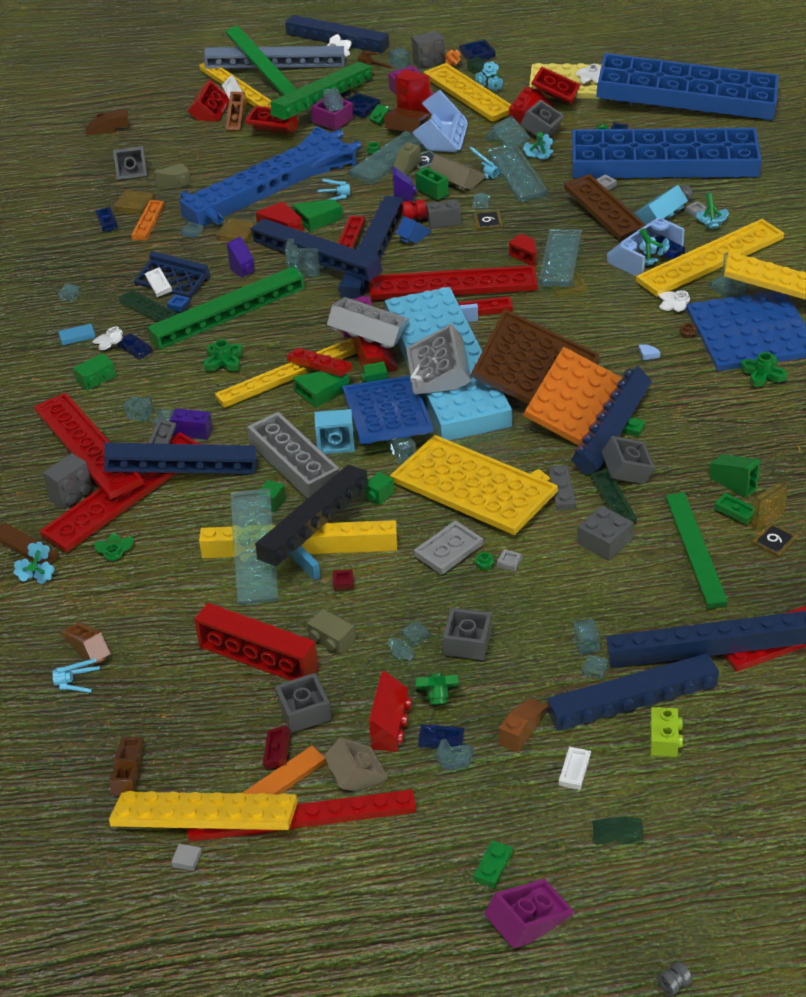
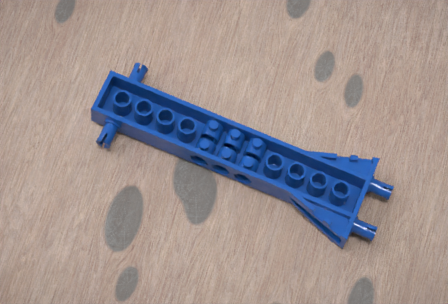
[179,127,361,229]

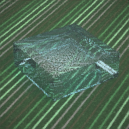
[181,222,203,238]
[401,621,430,647]
[582,654,609,679]

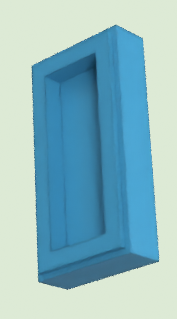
[58,324,96,345]
[292,546,320,581]

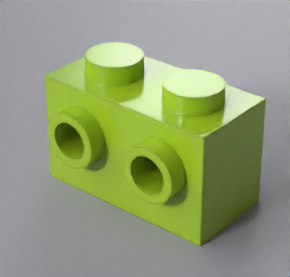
[650,707,683,757]

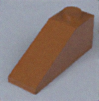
[226,91,248,131]
[61,623,110,664]
[499,698,547,753]

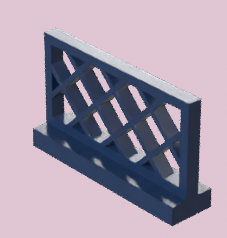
[134,251,211,299]

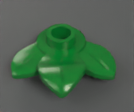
[94,533,134,561]

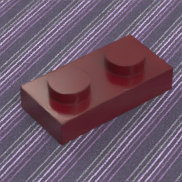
[262,725,291,770]

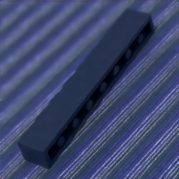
[285,15,389,53]
[571,366,652,476]
[103,443,257,474]
[547,653,719,731]

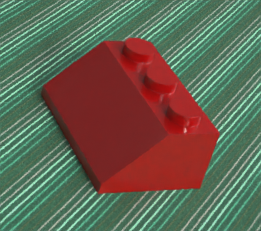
[531,66,581,105]
[396,69,431,116]
[187,79,229,122]
[509,87,552,126]
[245,106,298,134]
[351,335,398,371]
[369,671,412,752]

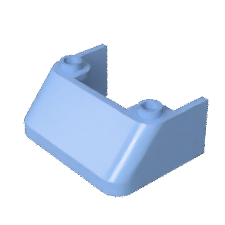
[413,90,468,153]
[607,218,685,276]

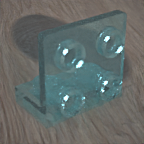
[485,116,530,151]
[285,239,320,277]
[709,253,749,298]

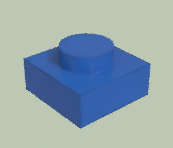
[167,294,190,312]

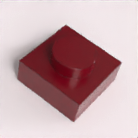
[333,569,354,590]

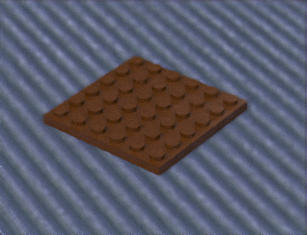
[470,309,600,404]

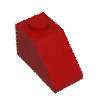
[509,234,537,266]

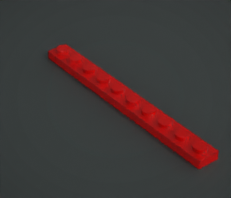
[188,789,416,842]

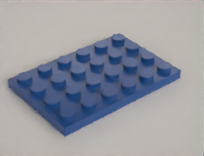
[342,375,434,444]

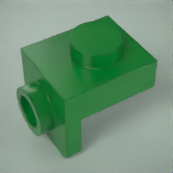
[369,104,391,126]

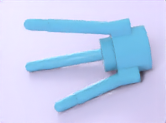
[470,147,500,179]
[317,179,350,201]
[53,658,100,693]

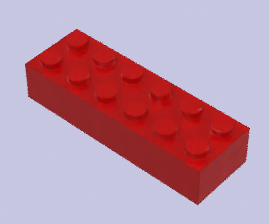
[194,602,319,681]

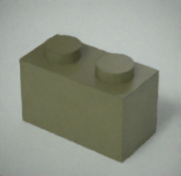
[307,609,356,655]

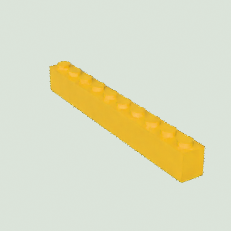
[199,520,397,558]

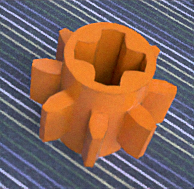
[444,49,462,66]

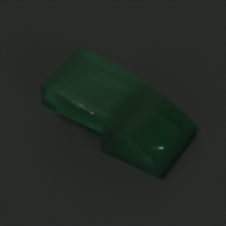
[593,817,644,845]

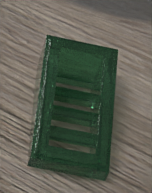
[467,56,487,77]

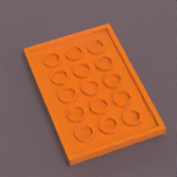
[523,346,622,445]

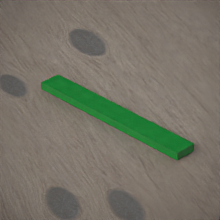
[226,25,297,96]
[665,492,728,609]

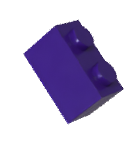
[170,408,213,440]

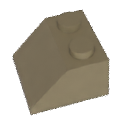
[324,737,388,792]

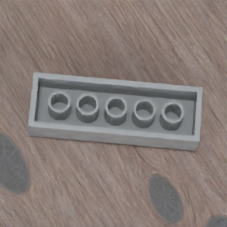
[247,412,340,499]

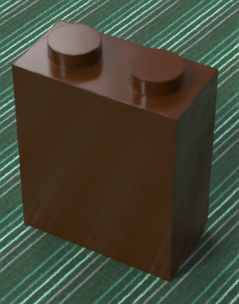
[384,108,430,133]

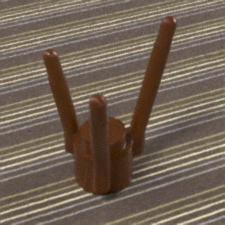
[358,51,393,76]

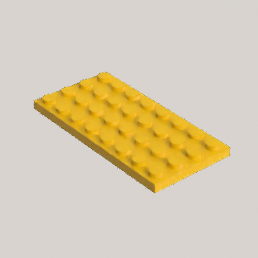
[390,435,558,535]

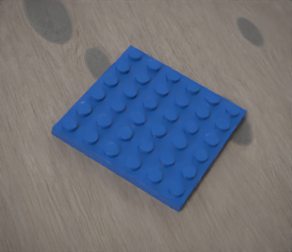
[686,291,806,371]

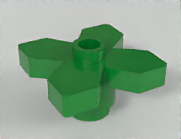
[204,339,243,371]
[740,352,788,387]
[415,673,459,705]

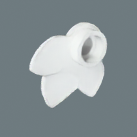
[327,34,351,58]
[575,64,601,84]
[658,290,690,312]
[92,326,123,350]

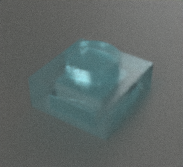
[472,193,490,208]
[58,284,81,301]
[387,637,415,661]

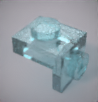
[436,739,474,770]

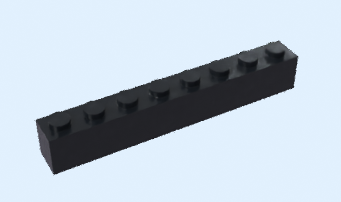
[255,464,368,567]

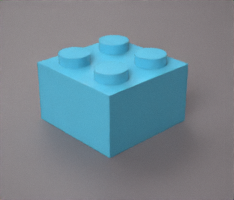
[315,409,355,454]

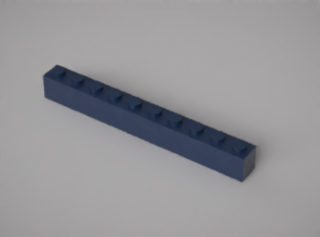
[338,196,404,299]
[250,219,382,281]
[606,611,806,668]

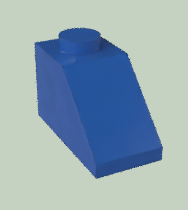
[396,216,432,244]

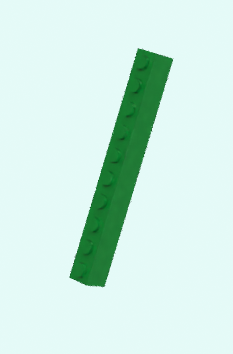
[271,62,372,120]
[148,266,305,350]

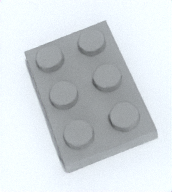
[414,520,484,575]

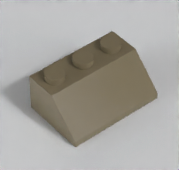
[430,154,486,190]

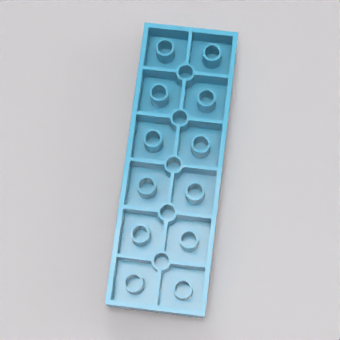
[385,287,512,440]

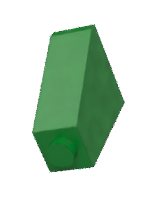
[293,199,343,232]
[293,371,350,408]
[709,454,761,499]

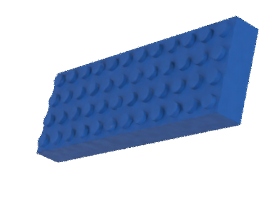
[596,53,779,120]
[572,128,761,179]

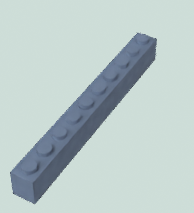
[204,46,344,69]

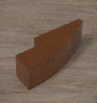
[86,109,129,135]
[110,737,144,796]

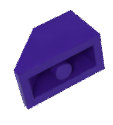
[392,167,416,201]
[227,237,255,278]

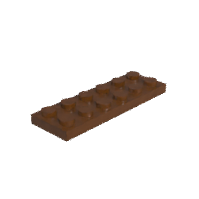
[564,174,646,241]

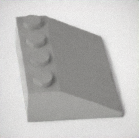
[327,297,410,348]
[406,323,471,394]

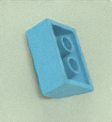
[634,185,688,225]

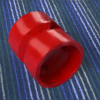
[402,199,427,220]

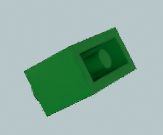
[415,167,449,200]
[73,353,116,391]

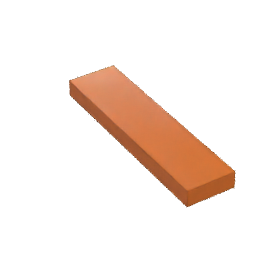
[131,200,165,240]
[242,746,326,794]

